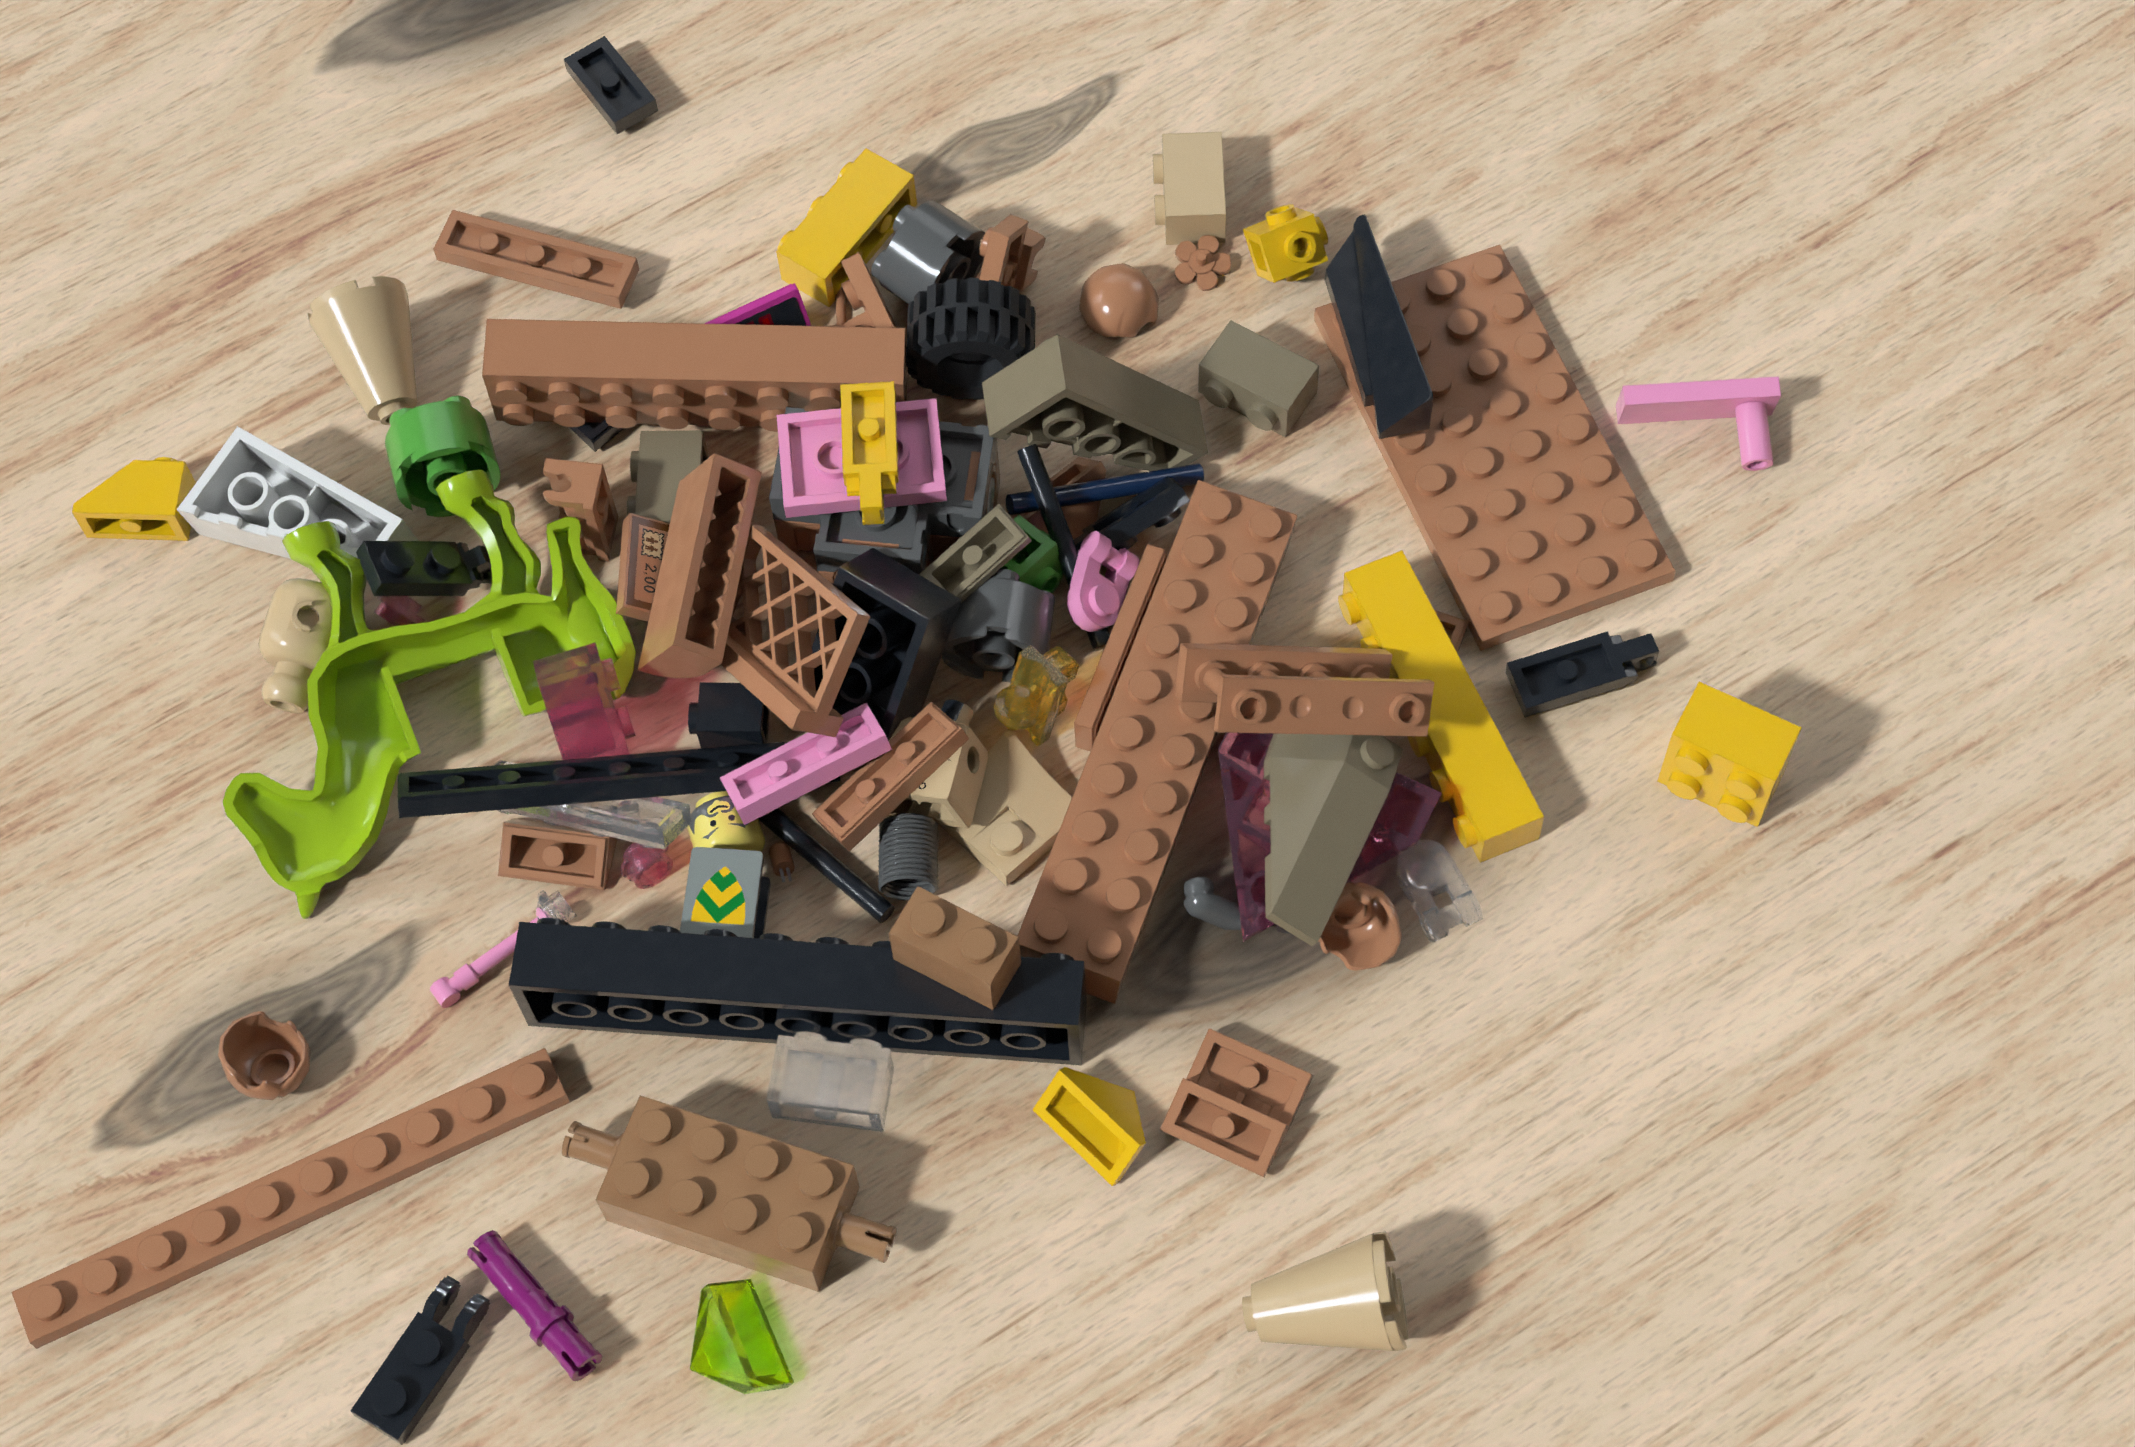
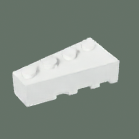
[177,426,418,559]

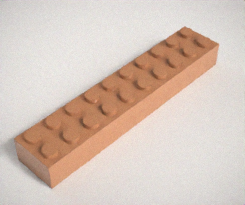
[1017,480,1298,1004]

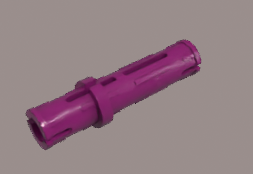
[467,1230,603,1381]

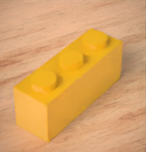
[776,148,917,307]

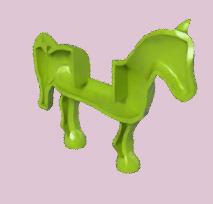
[223,470,636,919]

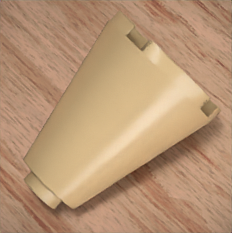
[307,276,417,425]
[1242,1231,1408,1351]

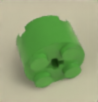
[385,396,501,517]

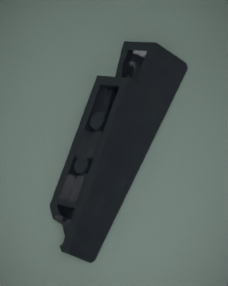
[1325,214,1433,439]

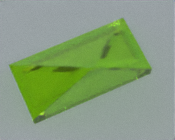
[690,1279,794,1394]

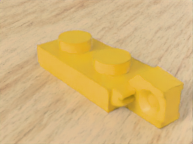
[840,381,899,525]

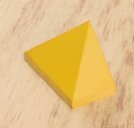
[1032,1067,1146,1186]

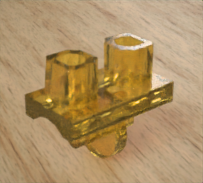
[993,645,1079,747]

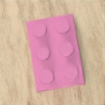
[777,398,947,518]

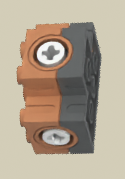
[769,407,1000,584]

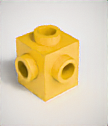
[1243,204,1328,283]

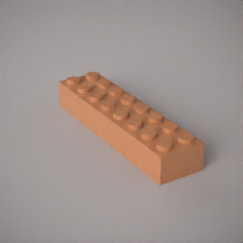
[482,319,907,432]

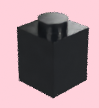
[688,682,770,749]

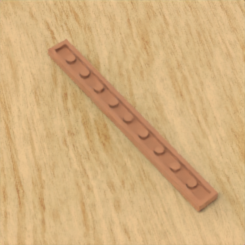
[11,1048,570,1349]

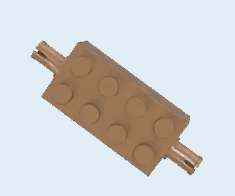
[562,1095,897,1292]

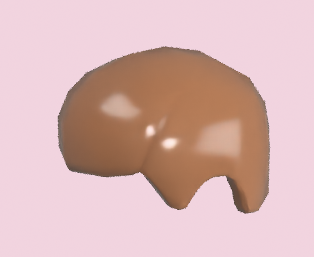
[1079,263,1159,338]
[1318,882,1402,971]
[218,1011,311,1100]

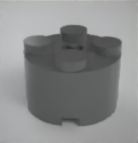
[871,200,986,304]
[942,569,1055,682]

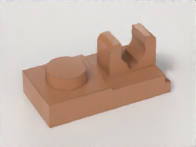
[841,253,897,328]

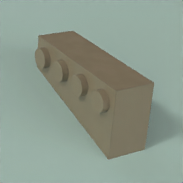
[982,334,1208,471]

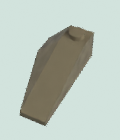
[1264,734,1403,946]

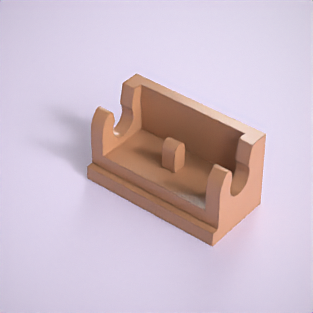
[543,458,619,561]

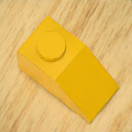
[72,457,196,541]

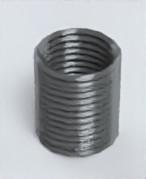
[878,813,938,900]

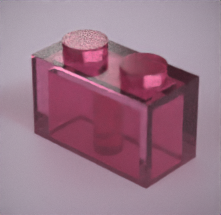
[533,642,636,760]

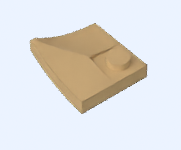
[940,729,1072,886]

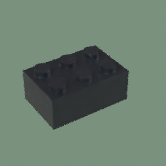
[812,548,962,741]

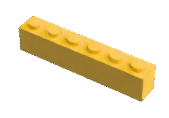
[1338,550,1544,863]

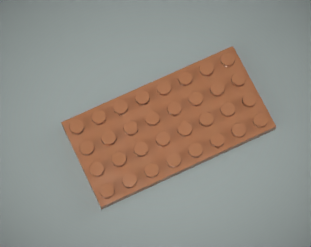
[1314,244,1676,651]

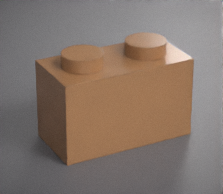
[889,886,1021,1010]

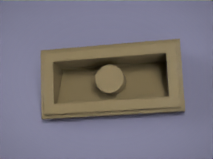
[919,504,1032,603]

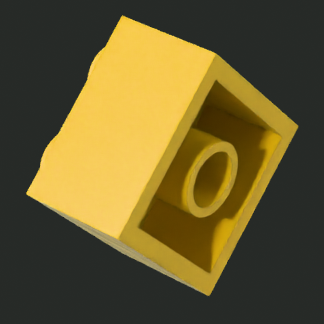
[1657,681,1802,827]

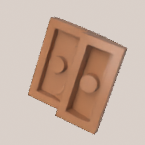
[1160,1028,1313,1178]

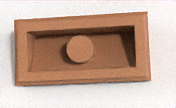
[498,818,618,890]

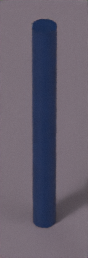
[1006,463,1204,515]

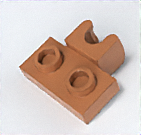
[976,214,1046,291]

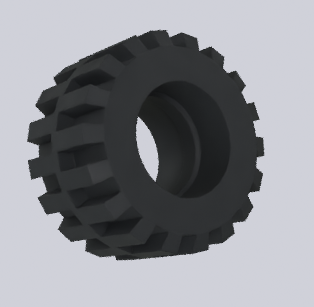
[906,278,1036,400]

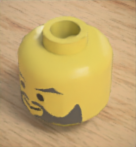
[687,791,765,852]

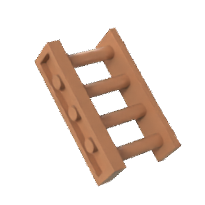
[1175,643,1434,736]

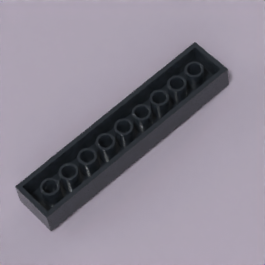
[509,918,1087,1065]

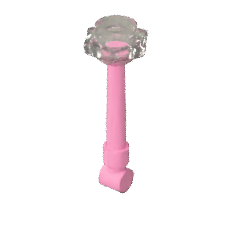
[430,890,577,1008]

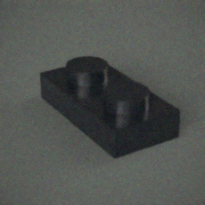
[564,36,658,134]

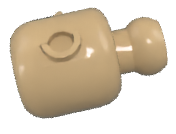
[258,578,331,713]

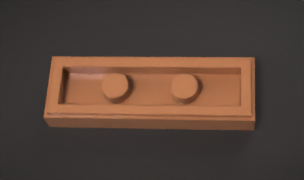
[812,702,969,852]

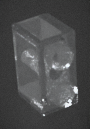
[766,1032,894,1132]

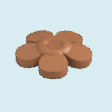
[1175,235,1231,291]

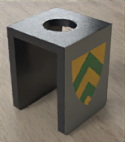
[680,847,771,938]

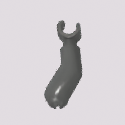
[1184,877,1289,933]

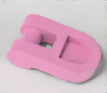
[1067,531,1140,632]

